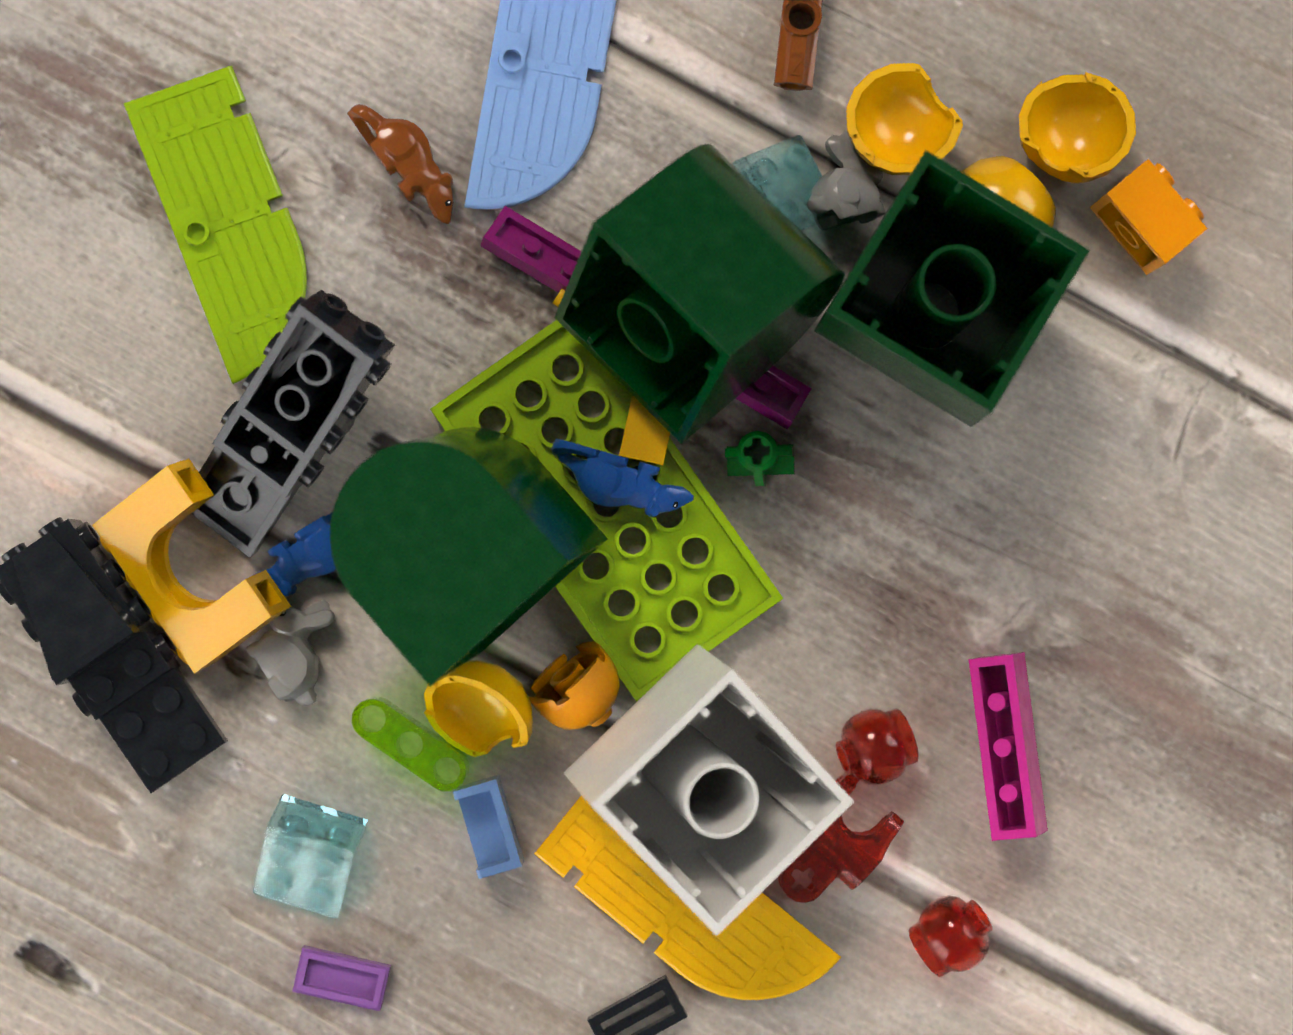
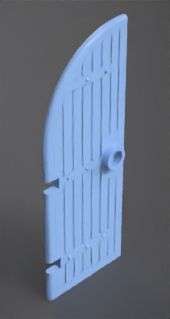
[464,0,616,210]

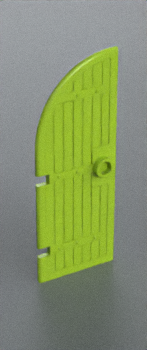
[123,66,307,384]

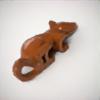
[347,104,454,224]

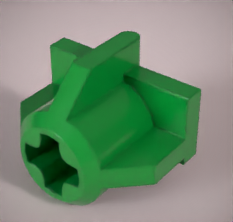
[725,431,795,487]

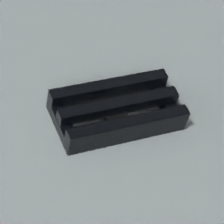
[587,975,688,1035]

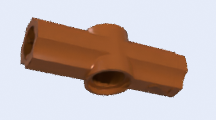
[774,0,822,91]

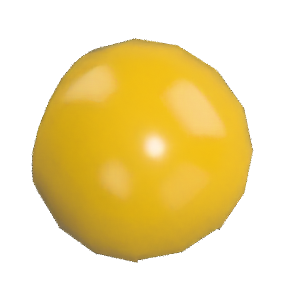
[846,63,963,175]
[1019,72,1136,184]
[961,156,1056,227]
[424,660,533,757]

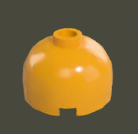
[529,641,620,730]

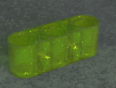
[352,697,469,791]

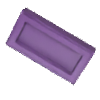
[292,945,391,1011]

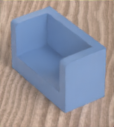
[453,775,524,879]

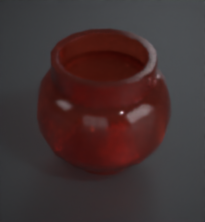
[836,708,919,786]
[908,895,993,977]

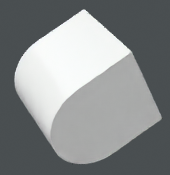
[563,644,854,936]

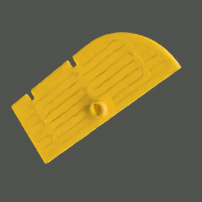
[534,795,841,1000]

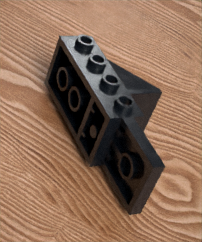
[191,290,395,558]
[0,517,228,794]

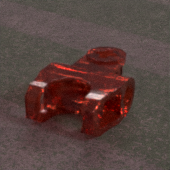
[777,770,904,903]

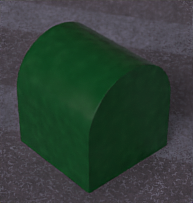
[554,144,845,444]
[814,150,1090,427]
[330,427,608,686]

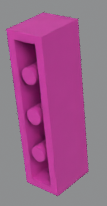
[968,652,1048,841]

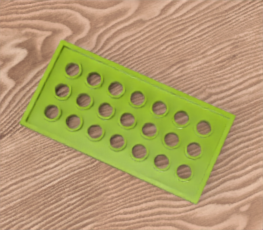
[430,320,784,702]

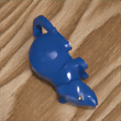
[552,438,694,517]
[252,513,336,597]

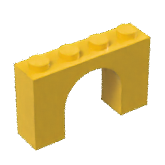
[92,458,291,674]

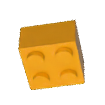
[1089,158,1208,275]

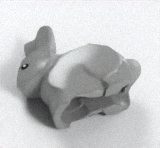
[806,131,885,230]
[246,600,334,706]

